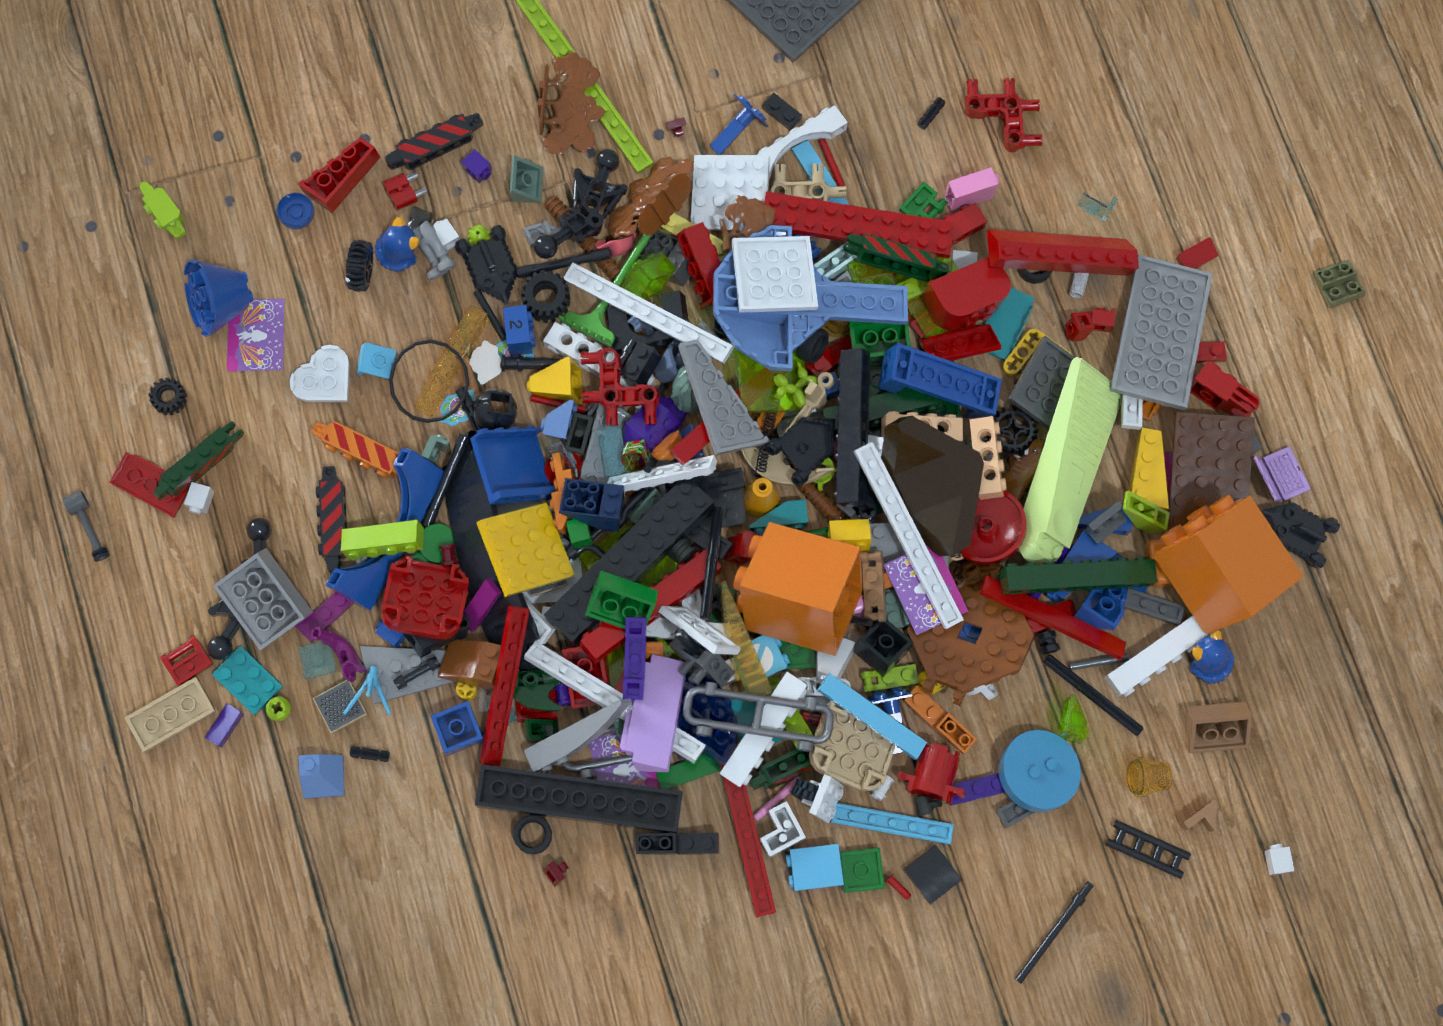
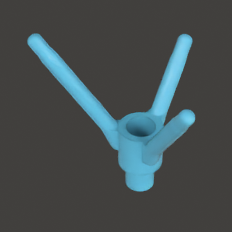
[343,666,391,715]

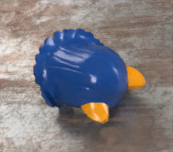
[375,216,419,272]
[1190,630,1234,684]

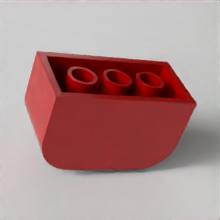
[921,257,1011,331]

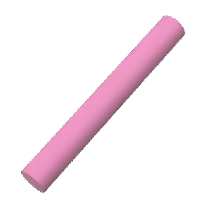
[753,776,800,822]

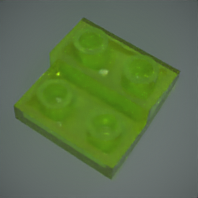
[847,261,895,285]

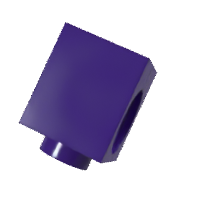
[461,149,492,183]

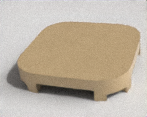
[809,701,896,792]

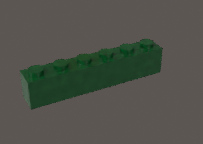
[823,387,942,437]

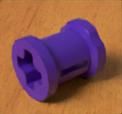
[554,684,571,707]

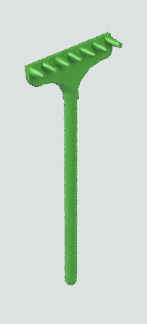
[559,235,652,347]

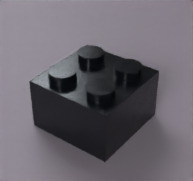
[853,619,913,677]

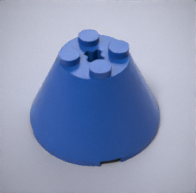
[184,259,253,337]

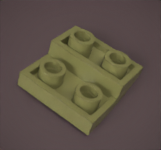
[1313,260,1365,308]

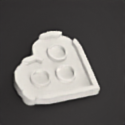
[289,345,350,402]

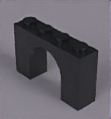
[607,291,689,356]

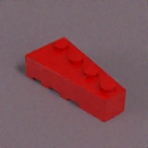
[298,137,380,213]
[677,222,722,310]

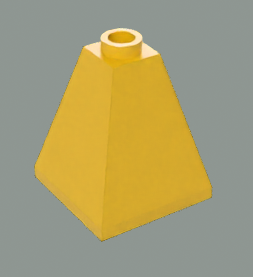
[527,357,583,405]

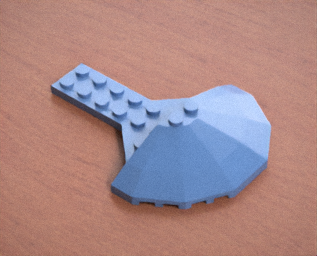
[713,225,908,371]

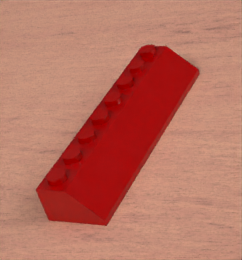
[987,229,1139,276]

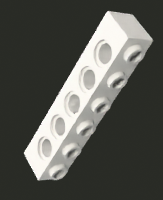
[543,322,655,398]

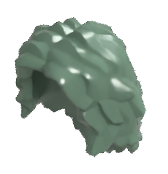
[670,366,700,415]

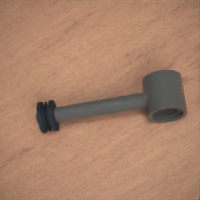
[62,490,110,562]

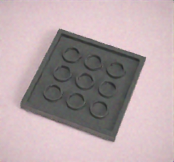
[1007,336,1075,429]

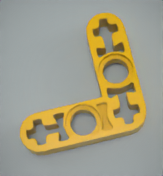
[1002,329,1072,377]

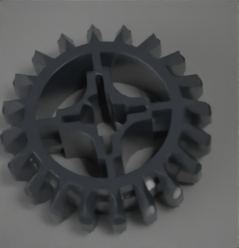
[345,240,374,292]
[988,405,1039,457]

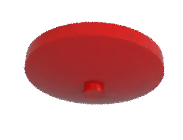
[960,490,1027,564]

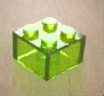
[621,252,677,300]

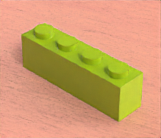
[341,520,424,560]

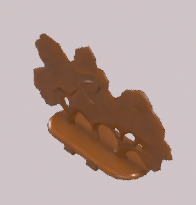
[538,51,606,154]
[608,156,694,238]
[719,195,775,255]

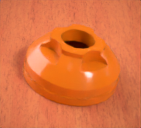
[651,431,683,461]

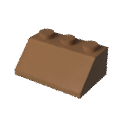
[1185,702,1252,753]

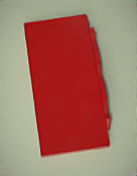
[920,324,1001,361]
[109,452,190,518]

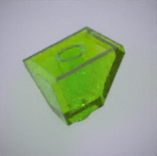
[1057,694,1089,744]

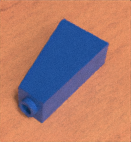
[1046,530,1117,602]

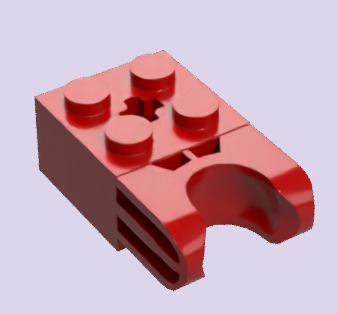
[1190,361,1260,417]

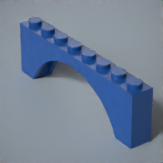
[325,448,444,611]

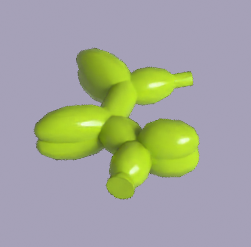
[774,362,819,408]

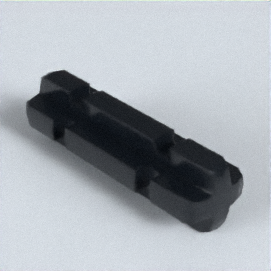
[917,97,945,130]
[350,746,390,762]

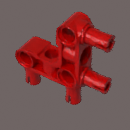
[964,78,1042,152]
[580,348,660,426]

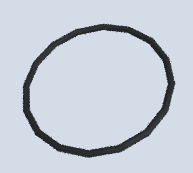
[389,339,469,423]

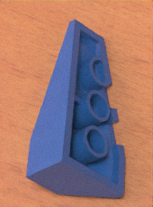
[1074,553,1128,630]

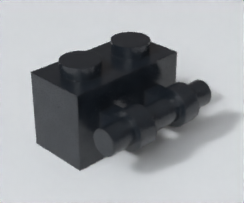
[620,340,662,387]

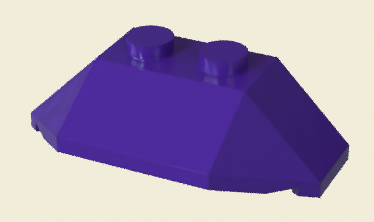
[621,397,687,465]

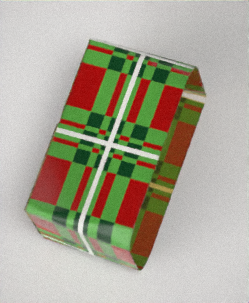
[621,439,657,473]

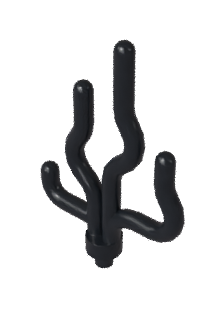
[559,488,647,561]

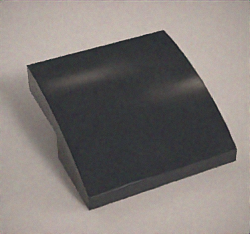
[903,845,962,905]

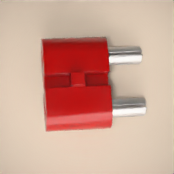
[382,172,427,211]

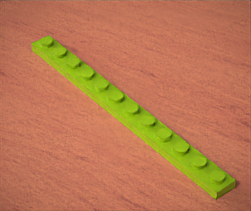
[515,0,653,174]

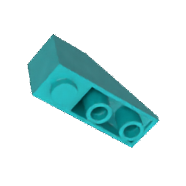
[749,499,808,535]

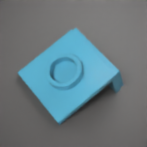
[356,343,396,379]

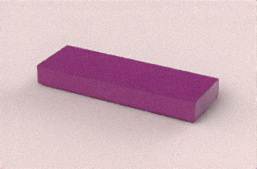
[463,578,502,632]

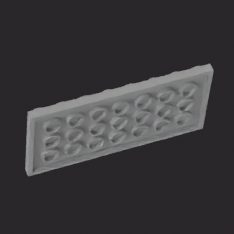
[1110,255,1213,411]

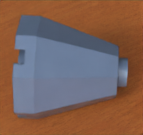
[655,340,684,383]

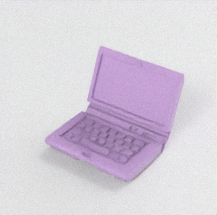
[1253,446,1311,503]

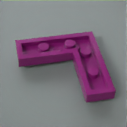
[295,592,354,643]

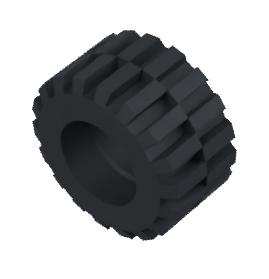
[521,270,570,323]

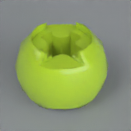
[266,696,291,722]

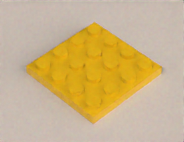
[477,503,575,597]

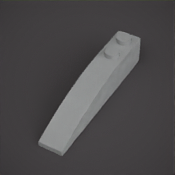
[524,698,631,773]

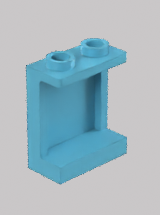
[786,844,844,892]

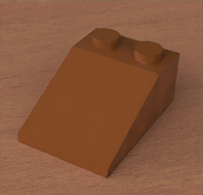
[438,640,501,691]

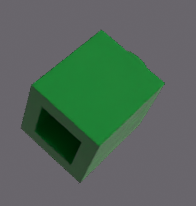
[566,518,593,549]

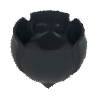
[473,388,517,430]

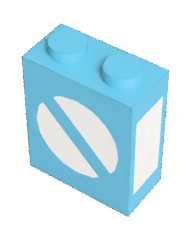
[729,635,791,689]

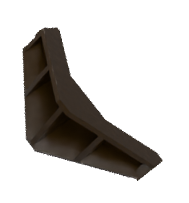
[881,416,984,558]

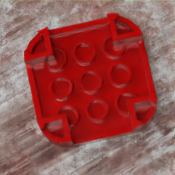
[381,556,469,639]

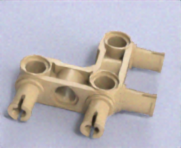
[771,163,847,240]

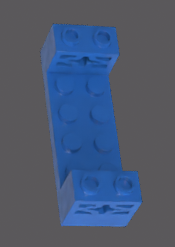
[878,343,1002,419]

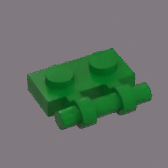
[899,181,948,219]

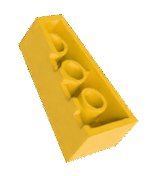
[1128,427,1169,511]

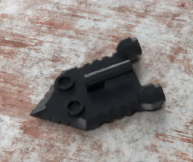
[455,225,518,304]
[766,417,836,486]
[1260,502,1340,568]

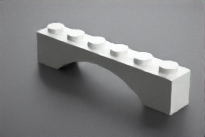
[757,105,848,179]

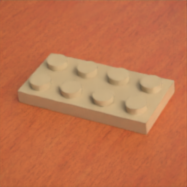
[125,677,216,753]

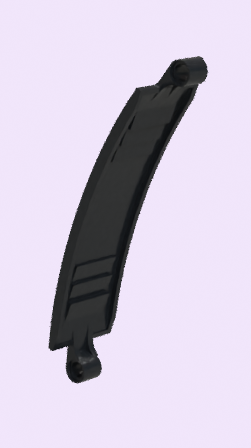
[443,430,540,671]

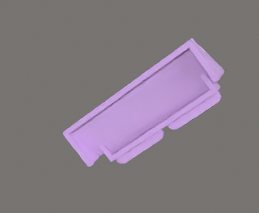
[620,654,686,772]

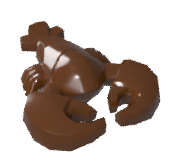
[949,558,1001,592]

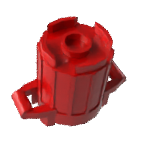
[898,743,966,804]

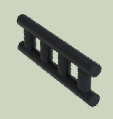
[1105,820,1191,879]

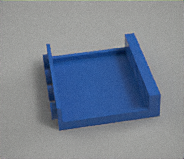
[470,426,559,505]

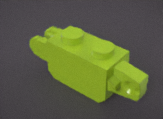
[139,181,187,240]

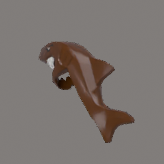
[990,439,1045,501]

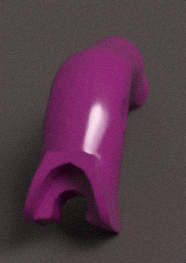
[311,627,367,682]

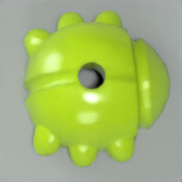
[467,224,490,245]

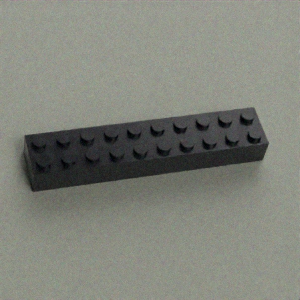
[544,479,715,647]
[475,765,683,833]

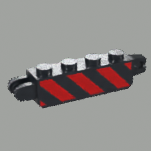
[385,113,484,170]
[316,466,347,574]

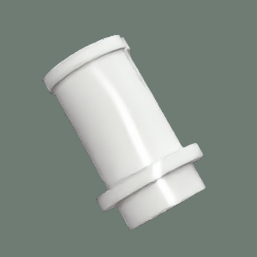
[871,775,894,801]

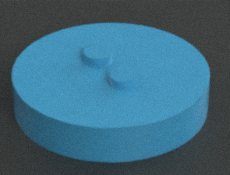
[999,730,1081,813]

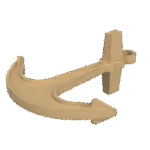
[741,372,835,486]

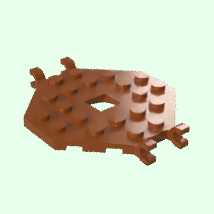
[907,565,1034,706]

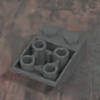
[635,231,690,287]

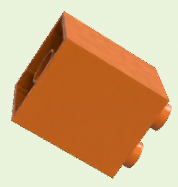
[1153,494,1304,635]
[733,522,863,656]

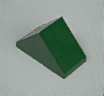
[525,719,559,743]

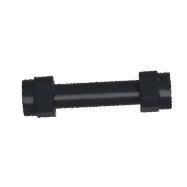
[393,656,441,690]

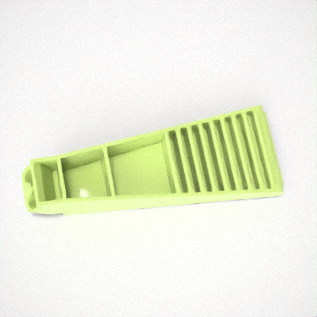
[1017,357,1122,565]

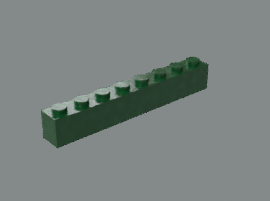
[999,557,1158,595]

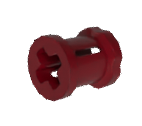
[439,544,459,566]

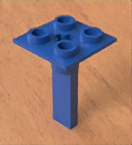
[710,94,768,155]
[867,687,912,754]

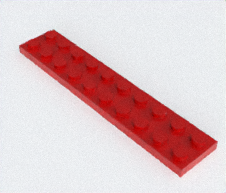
[764,191,954,259]

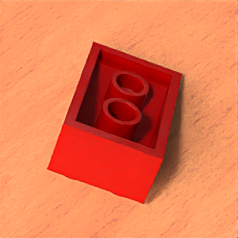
[562,646,610,709]

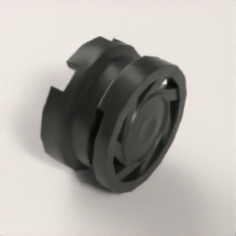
[668,537,698,566]

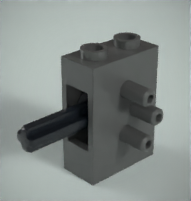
[669,629,735,688]

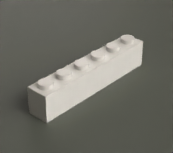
[1104,616,1212,697]
[720,672,808,787]

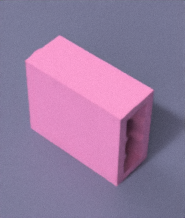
[944,167,999,212]

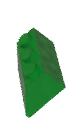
[849,321,911,362]
[585,571,658,629]

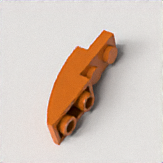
[549,452,575,535]
[902,685,977,754]

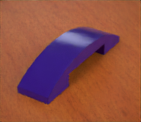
[623,617,647,700]

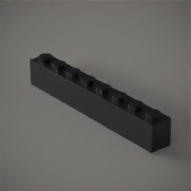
[835,348,870,507]

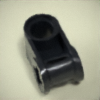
[854,485,877,524]

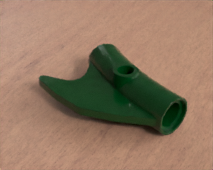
[513,669,562,712]

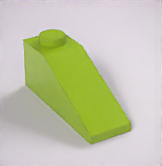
[1123,491,1170,534]

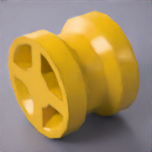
[456,683,477,701]

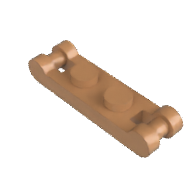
[861,550,886,622]

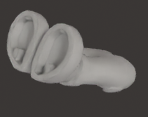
[413,221,456,281]

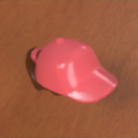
[595,217,639,256]

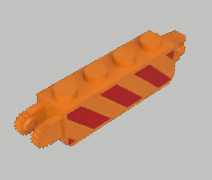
[311,422,398,479]

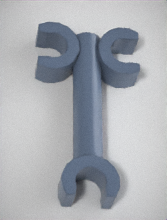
[627,316,657,335]

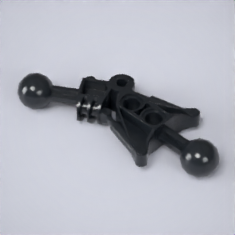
[534,149,628,259]
[207,518,279,660]

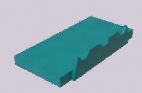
[985,287,1035,361]

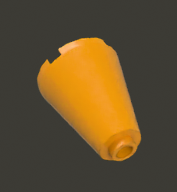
[744,478,781,518]

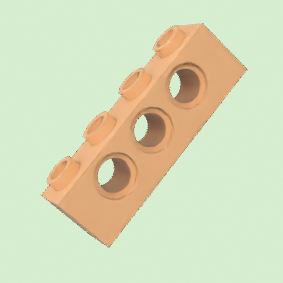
[881,411,963,442]
[970,416,1007,500]

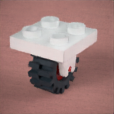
[791,774,844,824]

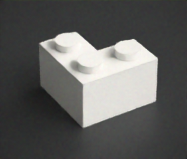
[759,801,806,858]

